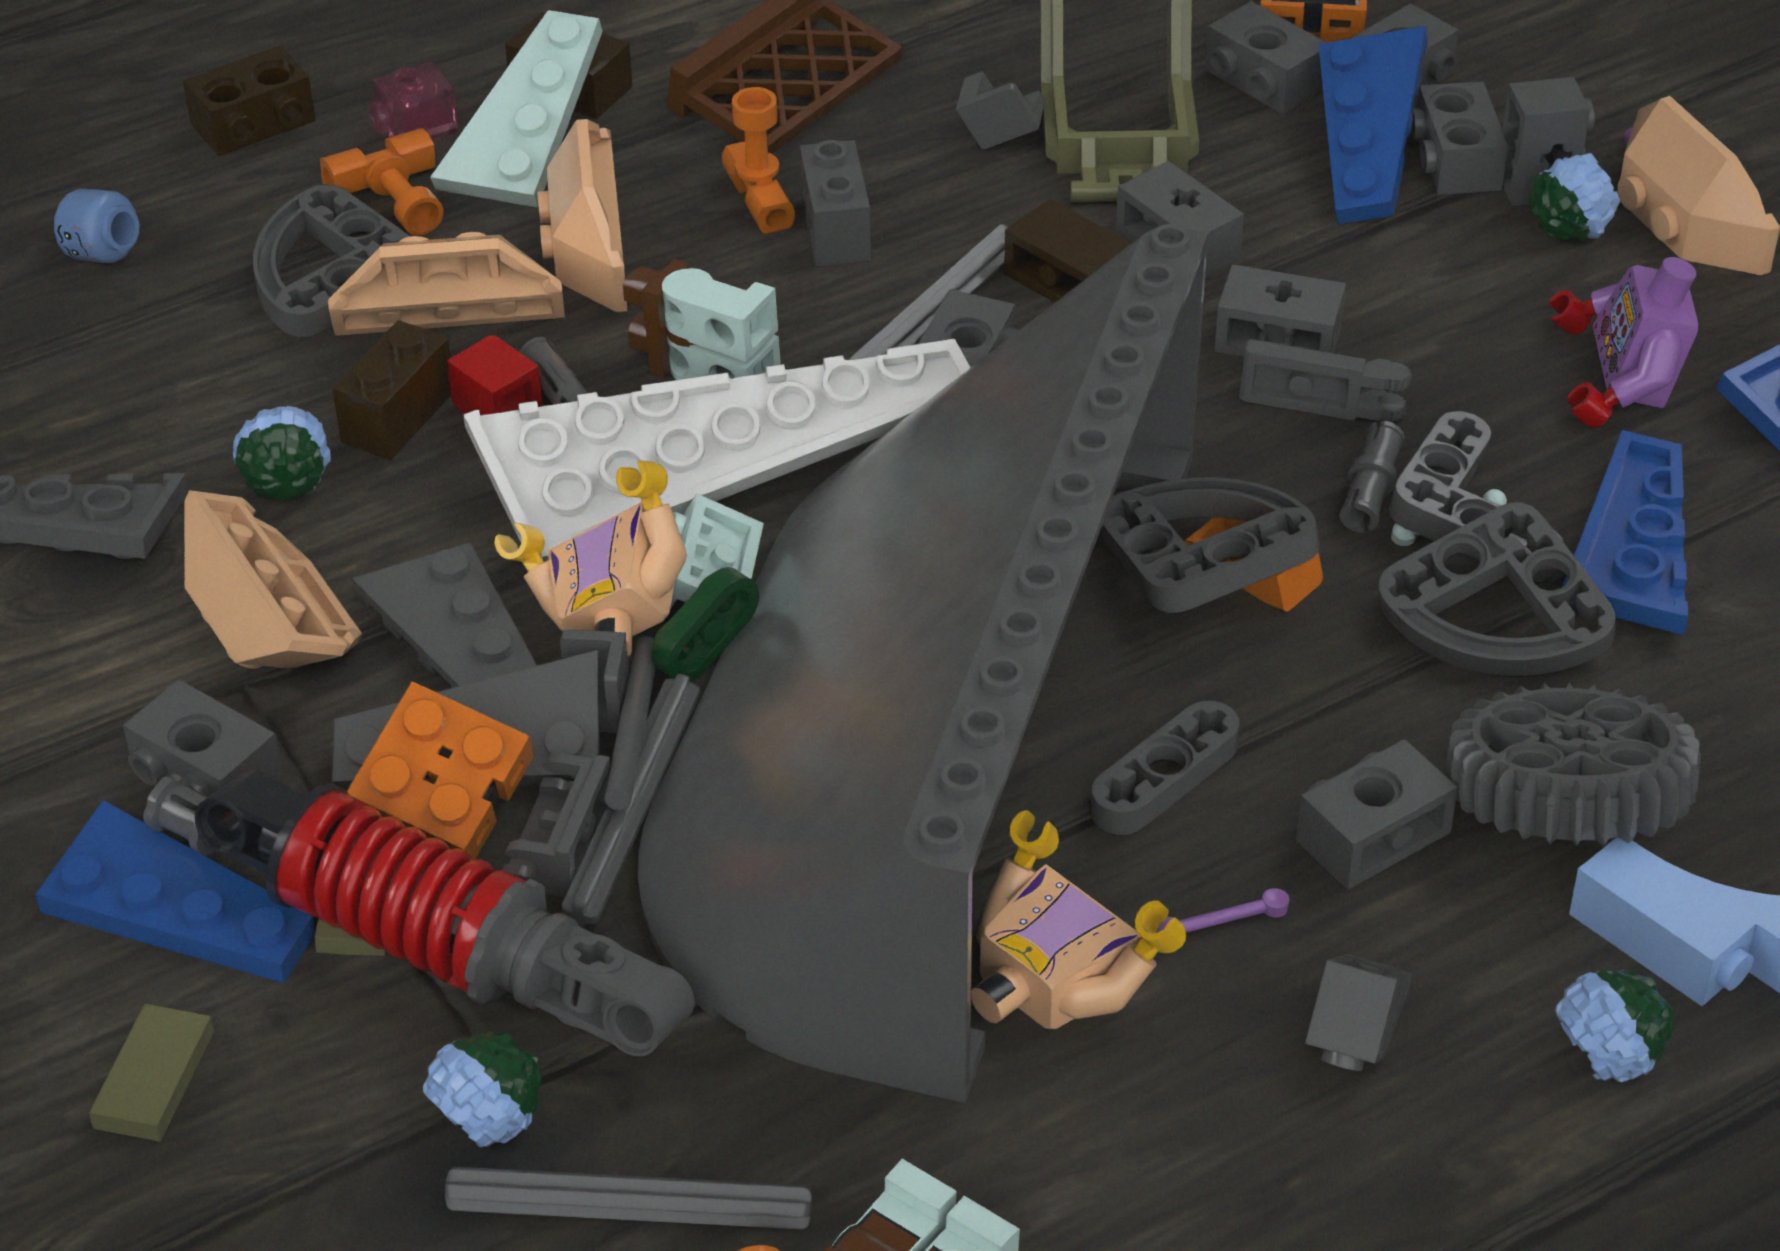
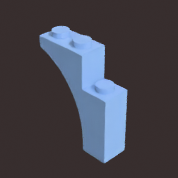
[1569,838,1780,1006]

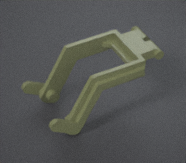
[1040,0,1199,203]

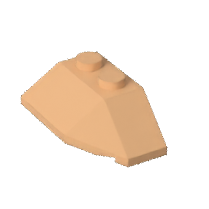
[1618,96,1780,275]
[537,119,627,312]
[328,232,565,336]
[184,490,362,669]

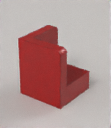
[447,335,543,416]

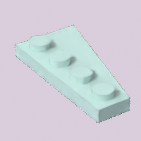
[430,10,603,207]

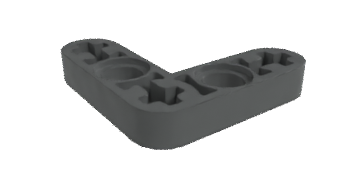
[1388,411,1564,582]

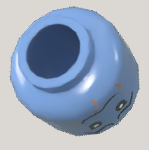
[54,188,140,263]

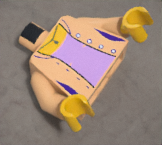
[495,460,687,657]
[971,810,1186,1029]

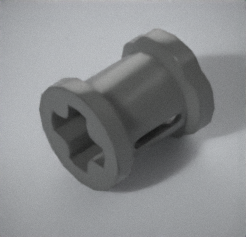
[143,773,216,856]

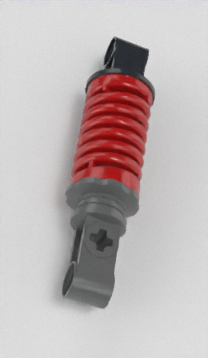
[195,770,695,1056]

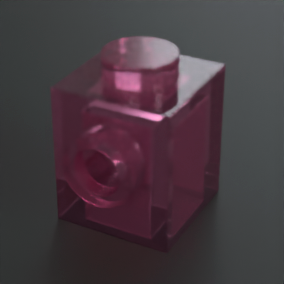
[369,61,458,141]

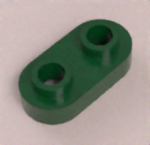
[652,567,759,682]

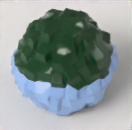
[1529,153,1621,243]
[233,406,331,501]
[1555,970,1675,1082]
[423,1030,541,1147]

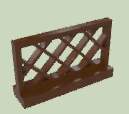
[667,0,903,154]

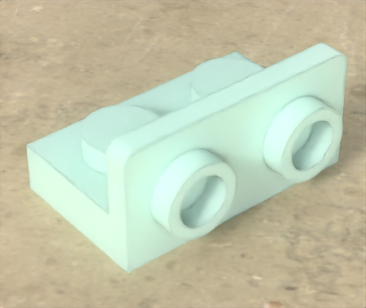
[670,494,764,609]

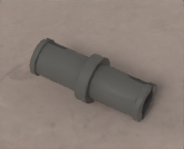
[1339,421,1405,533]

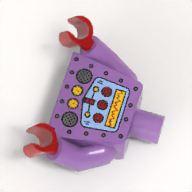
[1549,257,1699,427]

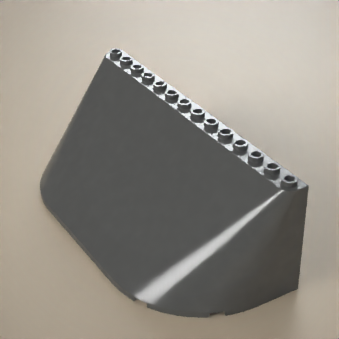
[638,224,1208,1103]

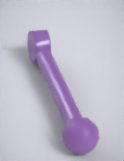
[1156,888,1289,933]

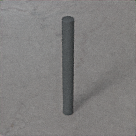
[604,636,656,810]

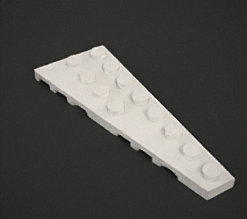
[464,339,971,562]

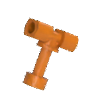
[722,87,795,234]
[320,128,444,236]

